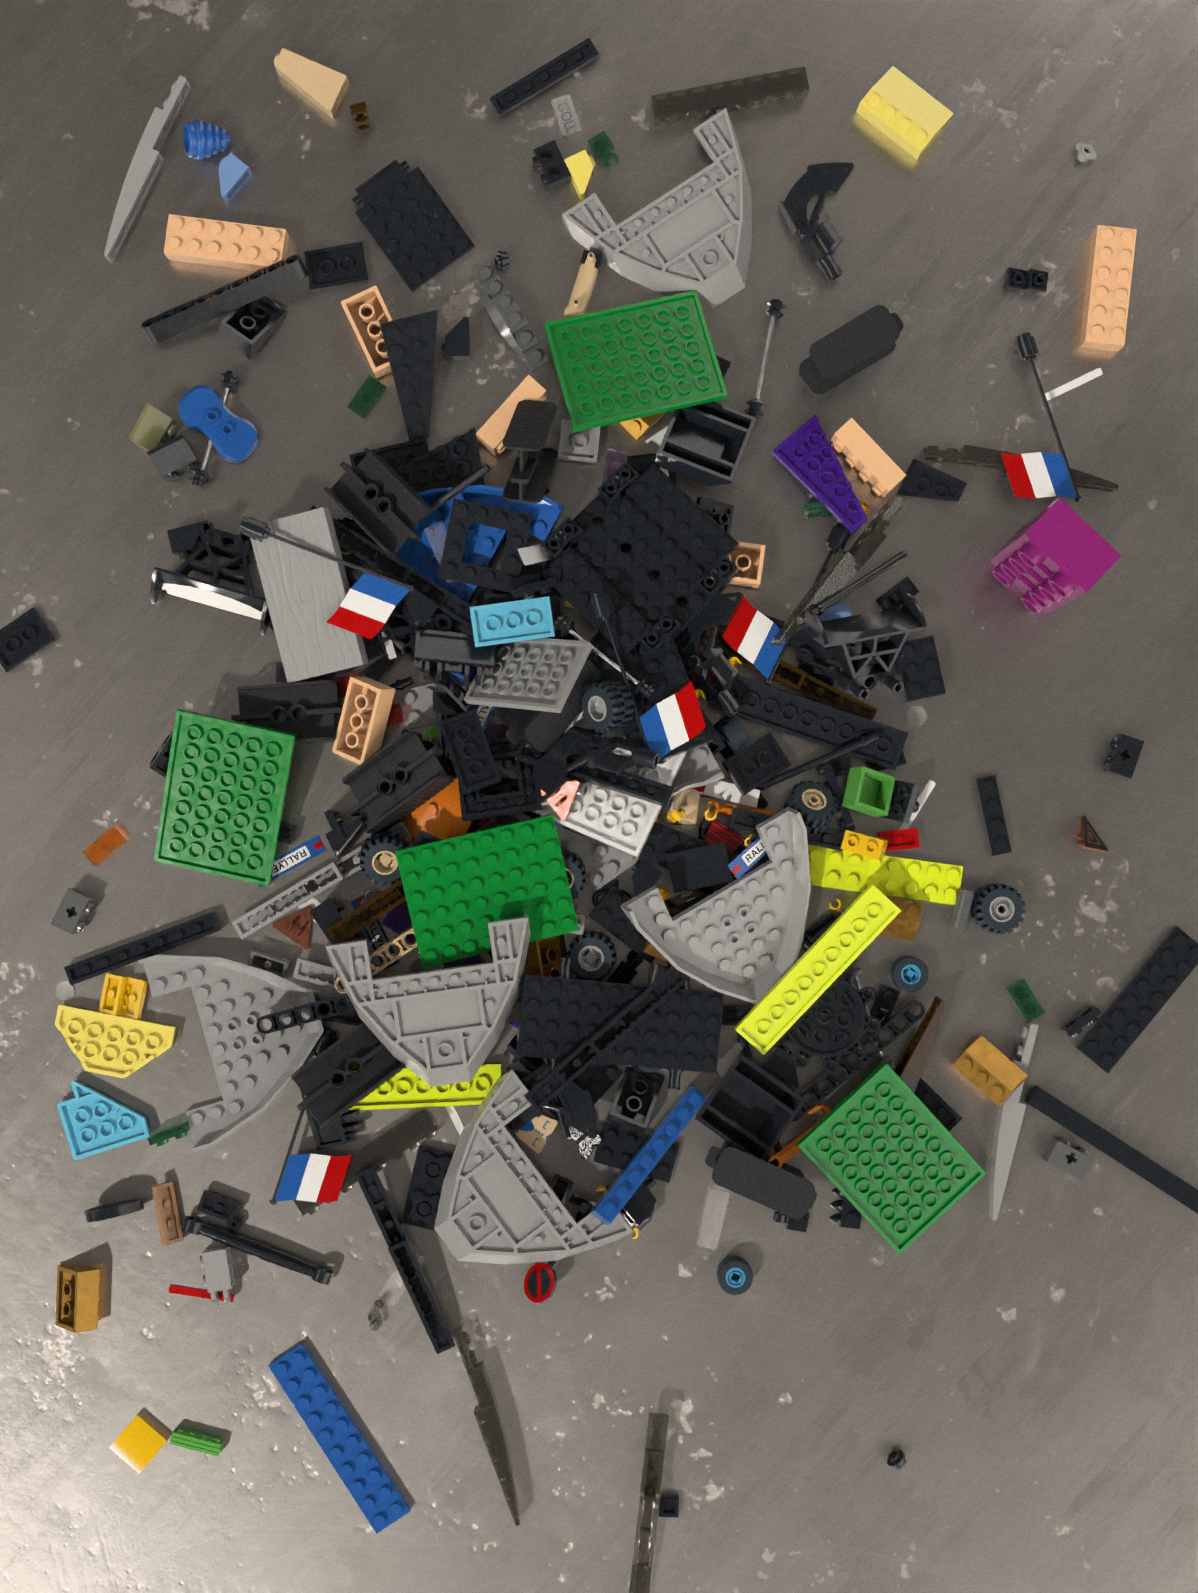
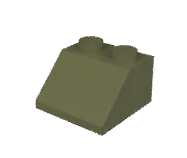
[128,403,176,452]

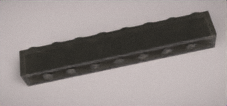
[651,66,809,127]
[293,1107,439,1215]

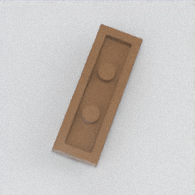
[152,1182,183,1246]

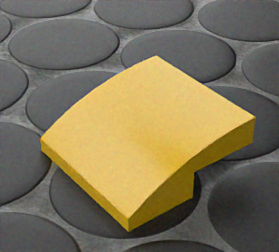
[98,973,148,1020]
[109,1415,167,1473]

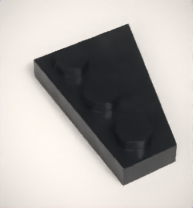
[896,458,967,501]

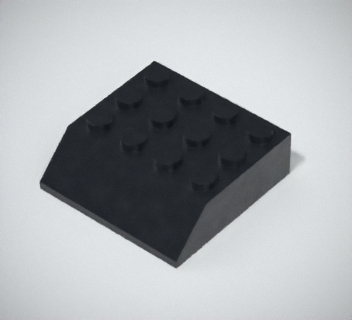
[654,401,757,486]
[695,1050,806,1160]

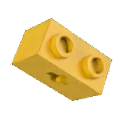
[841,830,889,860]

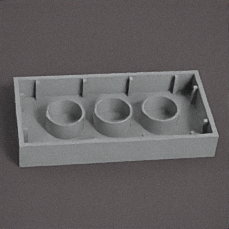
[250,507,369,683]

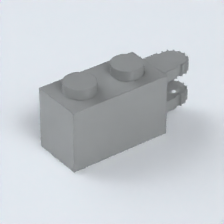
[200,1246,235,1306]

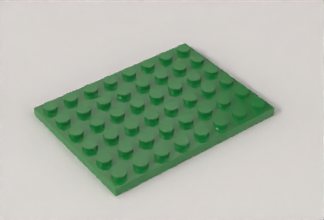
[544,290,728,433]
[154,709,296,886]
[395,814,579,968]
[796,1061,987,1255]

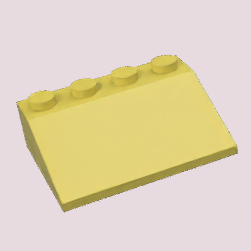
[857,66,954,160]

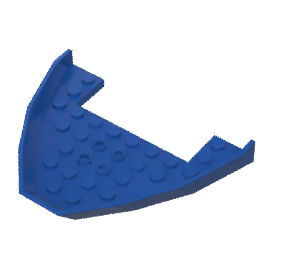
[370,485,565,682]

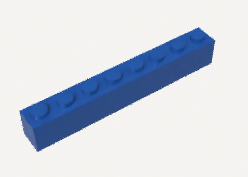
[590,1085,707,1225]

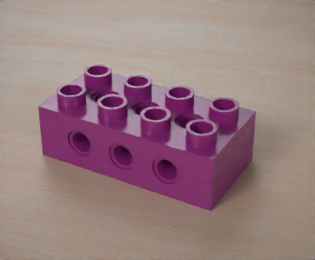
[990,497,1121,614]

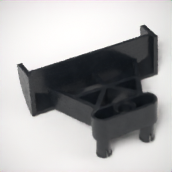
[150,520,270,636]
[804,593,927,700]

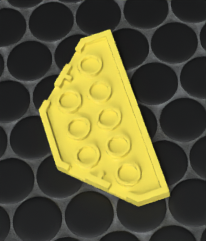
[55,1004,176,1078]

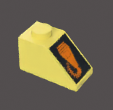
[564,150,596,201]

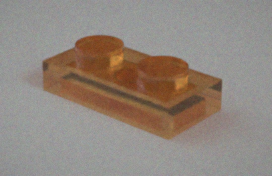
[83,826,127,867]

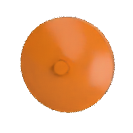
[401,772,474,842]

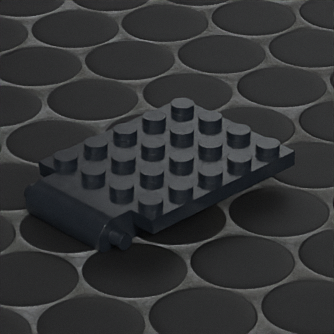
[352,160,475,293]

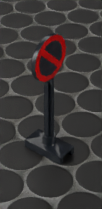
[524,1194,597,1303]

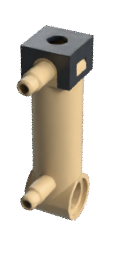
[562,250,603,319]

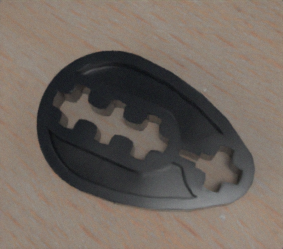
[84,1198,144,1222]

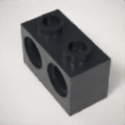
[532,140,571,191]
[149,731,173,778]

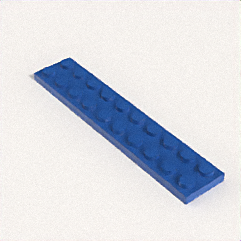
[268,1342,411,1534]

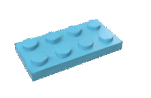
[469,596,555,647]

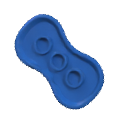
[178,385,260,463]

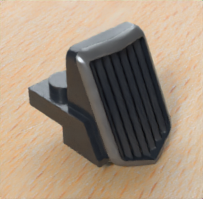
[324,809,365,862]

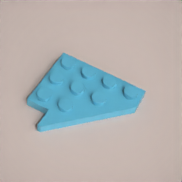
[57,1080,152,1161]

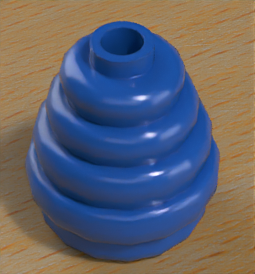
[183,119,230,160]

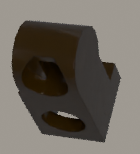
[350,101,374,133]

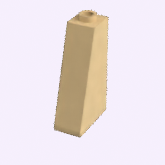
[274,48,349,119]

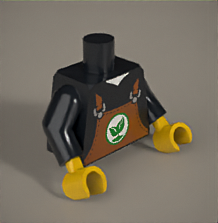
[661,886,715,917]

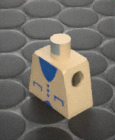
[515,1112,559,1154]

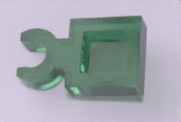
[588,131,619,169]

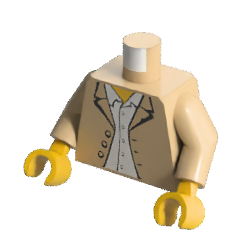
[655,788,700,825]

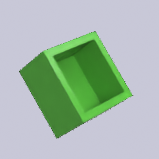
[842,766,896,817]

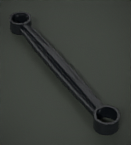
[181,1216,334,1285]

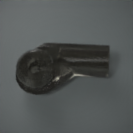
[368,1300,384,1331]

